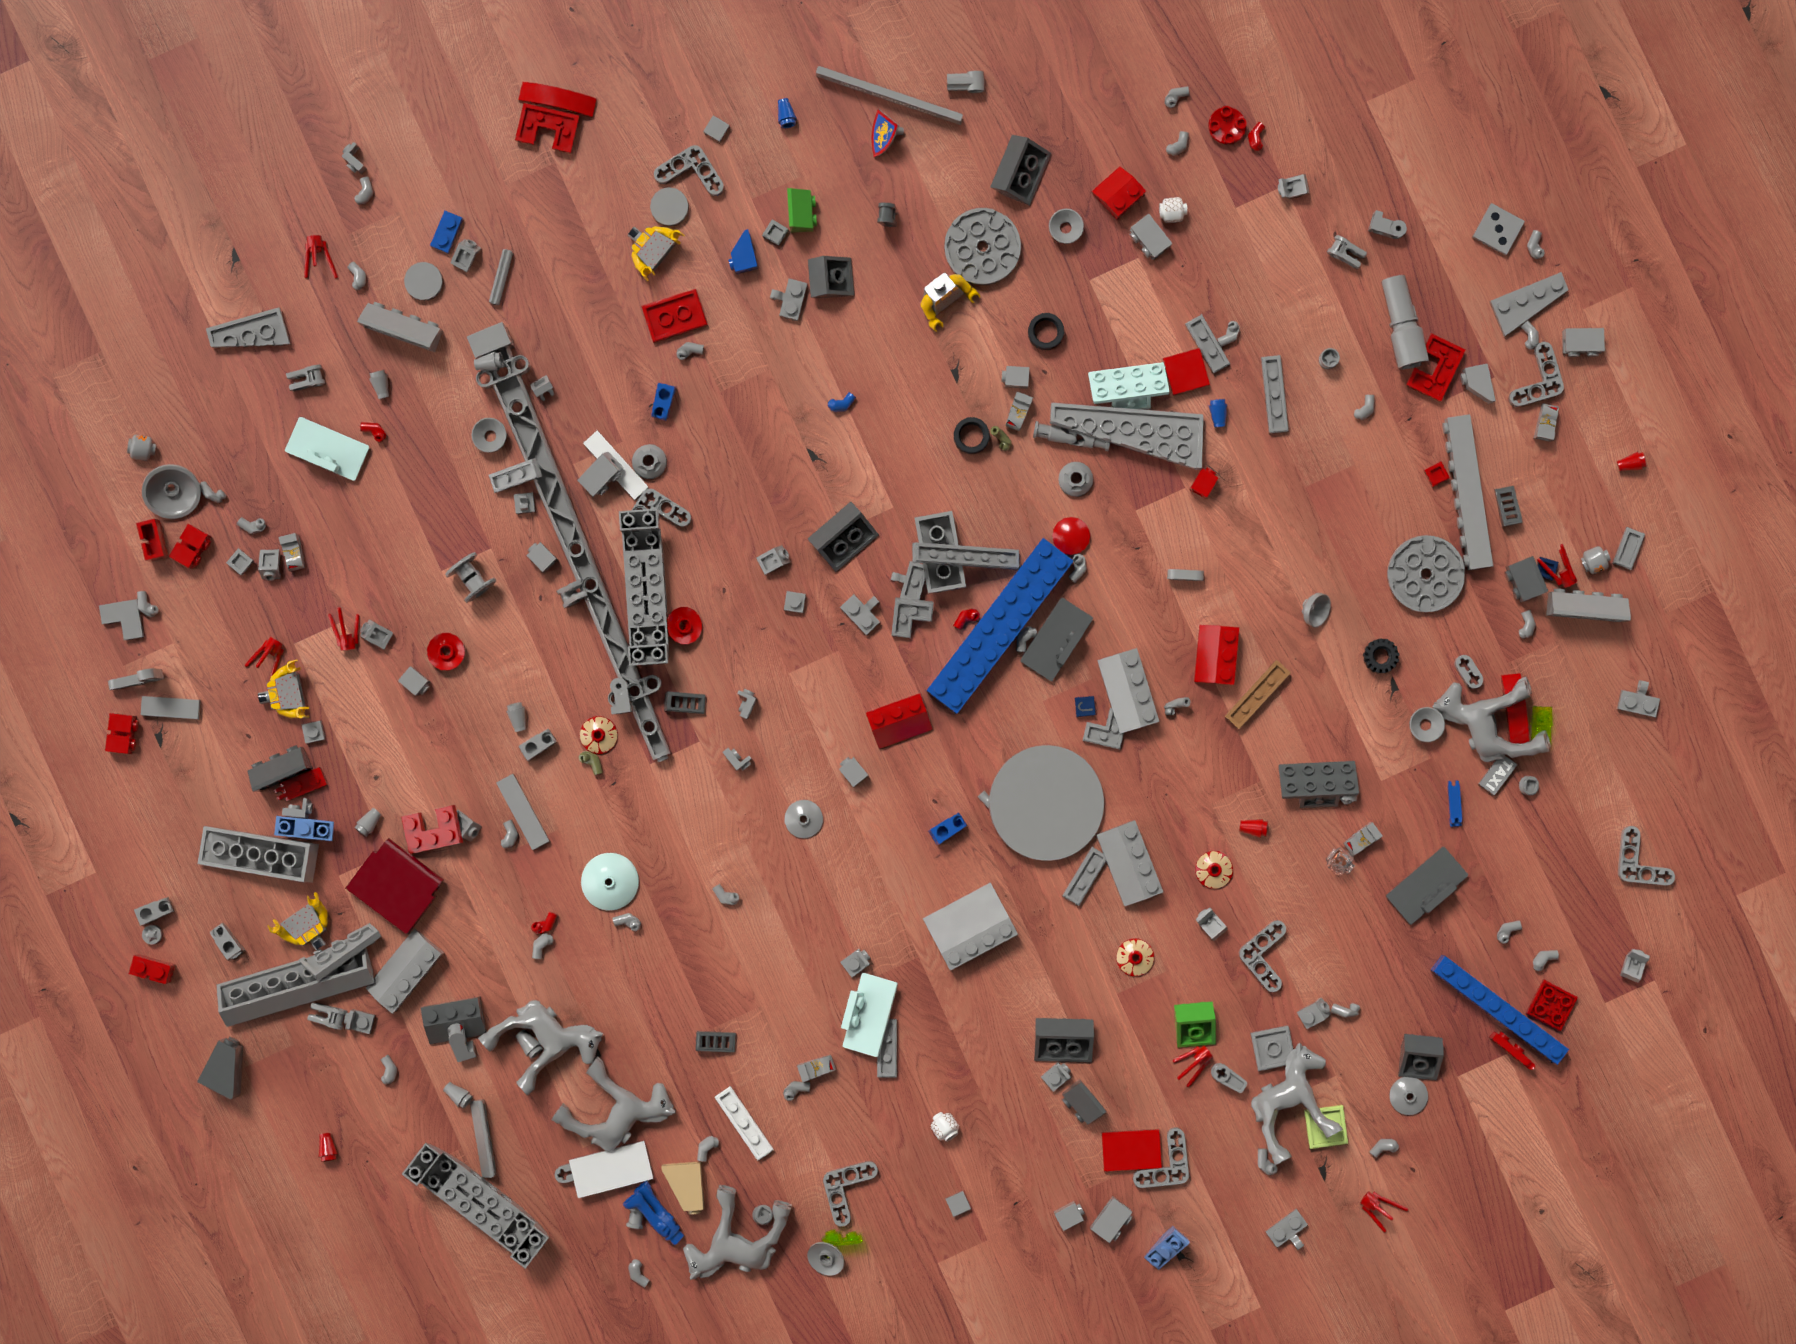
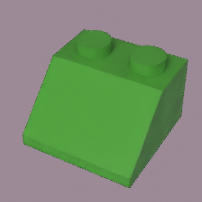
[787,188,817,233]
[1174,1001,1216,1048]

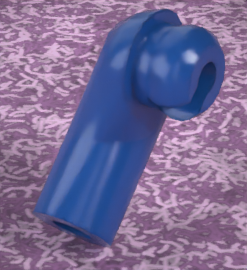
[828,392,856,412]

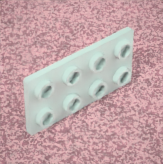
[1088,362,1169,410]
[285,417,370,481]
[841,973,898,1057]

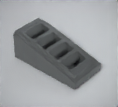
[1494,486,1523,527]
[664,691,705,714]
[696,1031,736,1052]

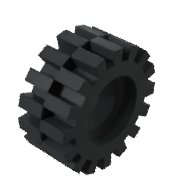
[1363,639,1400,673]

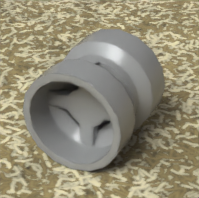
[1319,348,1340,369]

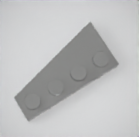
[1490,272,1569,337]
[206,307,291,348]
[299,923,381,981]

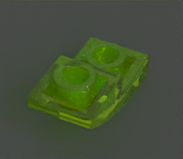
[1531,706,1553,745]
[822,1229,863,1245]

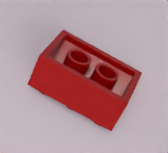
[1194,625,1240,686]
[866,693,933,749]

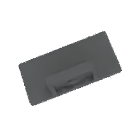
[1020,598,1093,681]
[1278,761,1359,808]
[1386,847,1468,924]

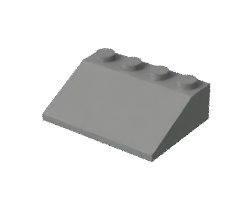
[923,882,1018,970]

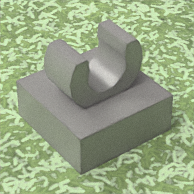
[530,375,554,401]
[514,492,536,514]

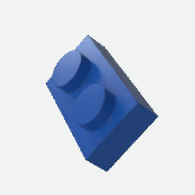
[430,210,463,254]

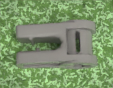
[1327,235,1367,269]
[286,365,326,391]
[557,580,588,609]
[307,1002,347,1030]
[1211,1063,1247,1093]

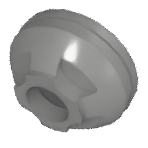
[1049,209,1084,244]
[471,418,507,453]
[632,444,667,479]
[1058,462,1093,497]
[1302,593,1331,628]
[1409,707,1445,742]

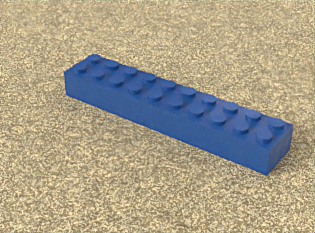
[926,538,1073,714]

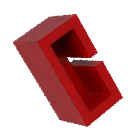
[136,518,168,562]
[168,524,212,569]
[105,713,139,754]
[128,954,176,984]

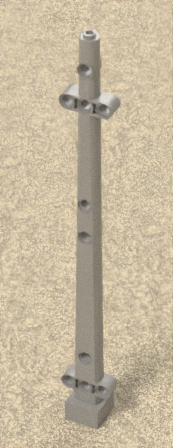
[467,322,671,762]

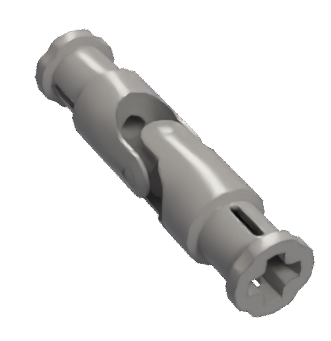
[1033,421,1110,451]

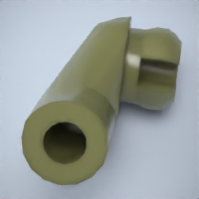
[990,426,1012,451]
[579,751,603,775]

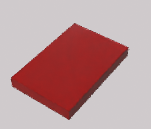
[641,289,708,343]
[1101,1129,1162,1171]

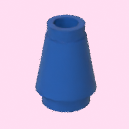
[778,98,797,128]
[1208,399,1227,427]

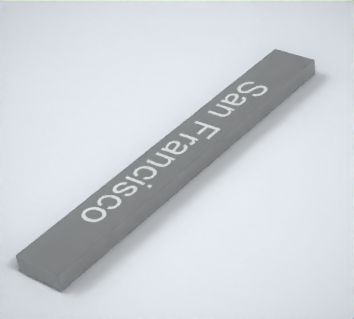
[816,66,963,125]

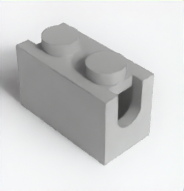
[1129,214,1172,260]
[1562,328,1605,357]
[577,452,624,497]
[1090,1196,1133,1243]

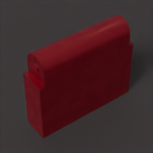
[345,838,444,934]

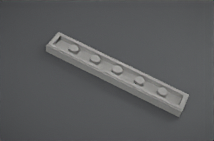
[912,542,1019,570]

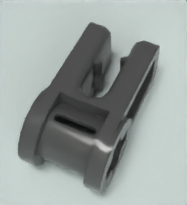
[877,203,898,227]

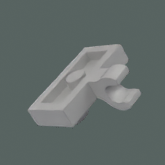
[770,279,807,321]
[891,561,925,600]
[840,594,880,635]
[1617,680,1660,717]
[1265,1209,1308,1250]

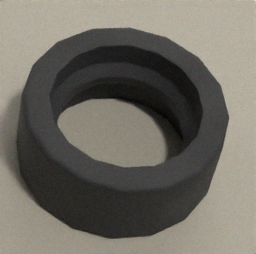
[1028,313,1064,350]
[954,417,990,454]

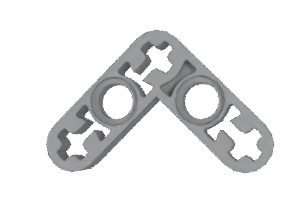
[654,145,724,196]
[1508,342,1564,407]
[632,489,691,527]
[108,668,164,691]
[1618,826,1675,885]
[1239,920,1286,992]
[1133,1127,1189,1188]
[823,1161,878,1226]

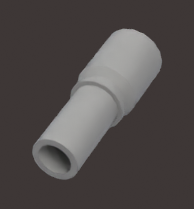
[1381,275,1429,370]

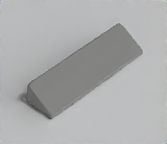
[470,1099,497,1178]

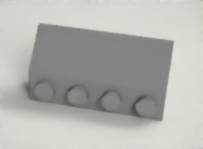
[357,302,443,352]
[914,511,966,594]
[1546,589,1631,622]
[1097,648,1159,734]
[1096,820,1163,906]
[366,928,444,1014]

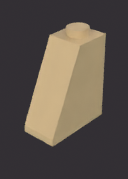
[661,1161,704,1214]

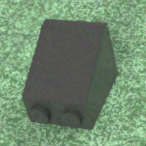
[197,1037,243,1100]

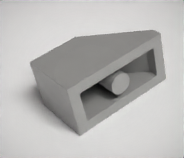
[1460,363,1496,404]

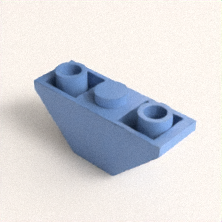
[274,816,334,841]
[1144,1226,1190,1270]

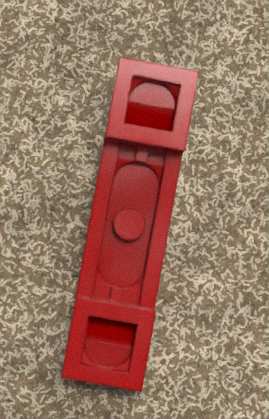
[518,82,597,117]
[1501,673,1529,744]

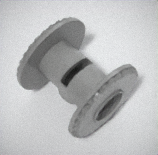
[445,552,496,603]

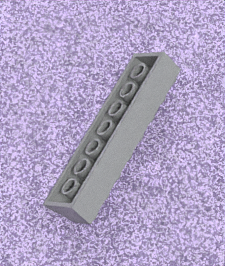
[217,948,374,1027]

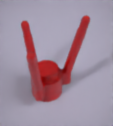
[304,235,338,279]
[1537,544,1578,588]
[328,607,360,651]
[245,637,284,682]
[1173,1046,1213,1087]
[1360,1191,1408,1233]

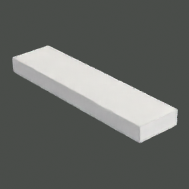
[583,431,649,500]
[715,1086,774,1161]

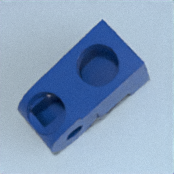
[651,383,676,421]
[928,812,967,845]

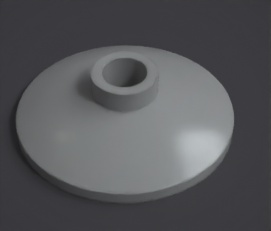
[785,800,823,838]
[1389,1077,1428,1115]
[807,1242,844,1276]

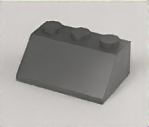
[990,135,1051,205]
[808,502,879,572]
[248,745,313,792]
[421,996,487,1044]
[1034,1018,1094,1062]

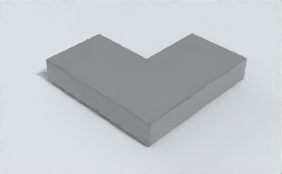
[891,597,934,638]
[99,599,144,640]
[1082,708,1124,749]

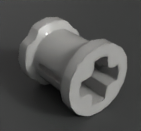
[626,1208,643,1229]

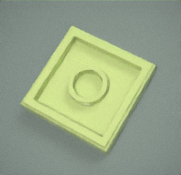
[1304,1105,1348,1149]

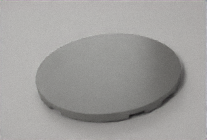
[989,745,1104,861]

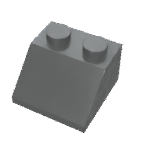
[808,256,854,298]
[1505,556,1548,602]
[1398,1034,1444,1080]
[1062,1079,1106,1125]

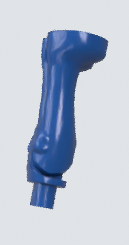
[623,1181,684,1245]

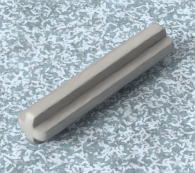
[489,249,513,305]

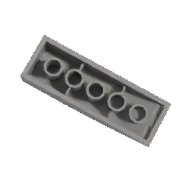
[198,826,319,882]

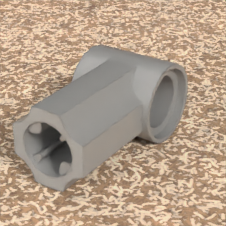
[947,71,985,93]

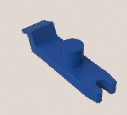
[1448,780,1462,827]

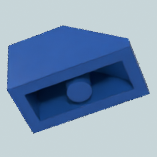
[728,229,758,274]

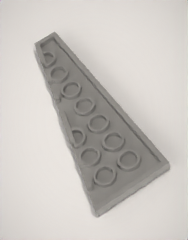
[1050,403,1203,470]

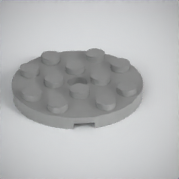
[944,208,1021,285]
[1387,535,1465,612]

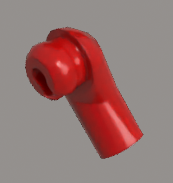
[1248,122,1266,151]
[360,422,386,442]
[953,608,980,630]
[531,911,558,934]

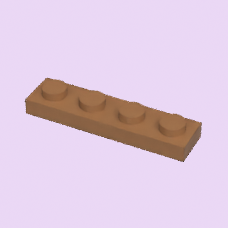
[1224,660,1291,729]

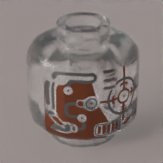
[1325,847,1355,876]

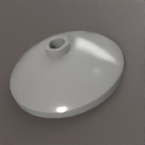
[142,464,201,519]

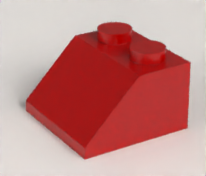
[1091,166,1146,220]

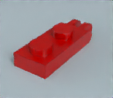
[274,767,328,801]
[1489,1031,1535,1070]

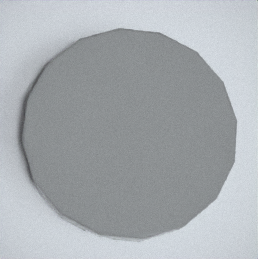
[650,187,688,226]
[404,262,443,301]

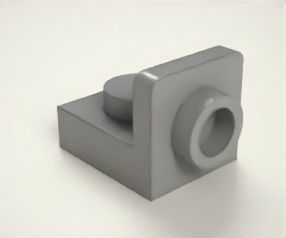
[450,239,481,272]
[756,545,790,575]
[258,549,281,581]
[360,619,393,649]
[737,689,757,719]
[722,748,752,771]
[282,798,313,818]
[457,810,482,841]
[840,948,871,977]
[344,1009,375,1034]
[1041,1062,1071,1092]

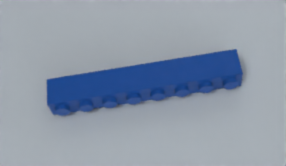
[1431,955,1569,1065]

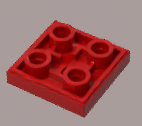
[1162,348,1210,395]
[1526,979,1578,1031]

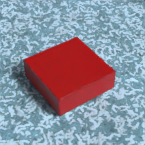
[1423,461,1450,487]

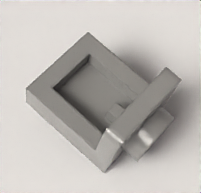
[342,142,367,174]
[1278,174,1310,199]
[1196,907,1228,941]
[1620,949,1650,983]
[1297,998,1331,1029]

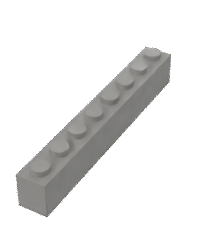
[1442,414,1493,571]

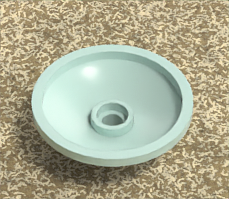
[581,853,639,910]

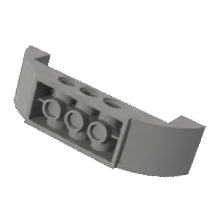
[619,509,669,666]
[402,1143,549,1269]

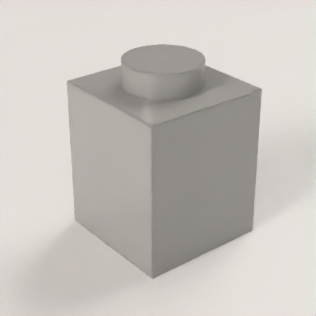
[1001,366,1029,389]
[526,542,558,573]
[398,666,430,696]
[839,757,868,787]
[1054,1201,1085,1231]

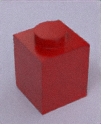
[1189,468,1218,499]

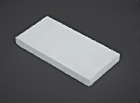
[569,1141,653,1198]

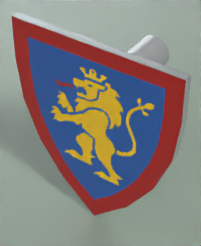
[871,109,904,158]

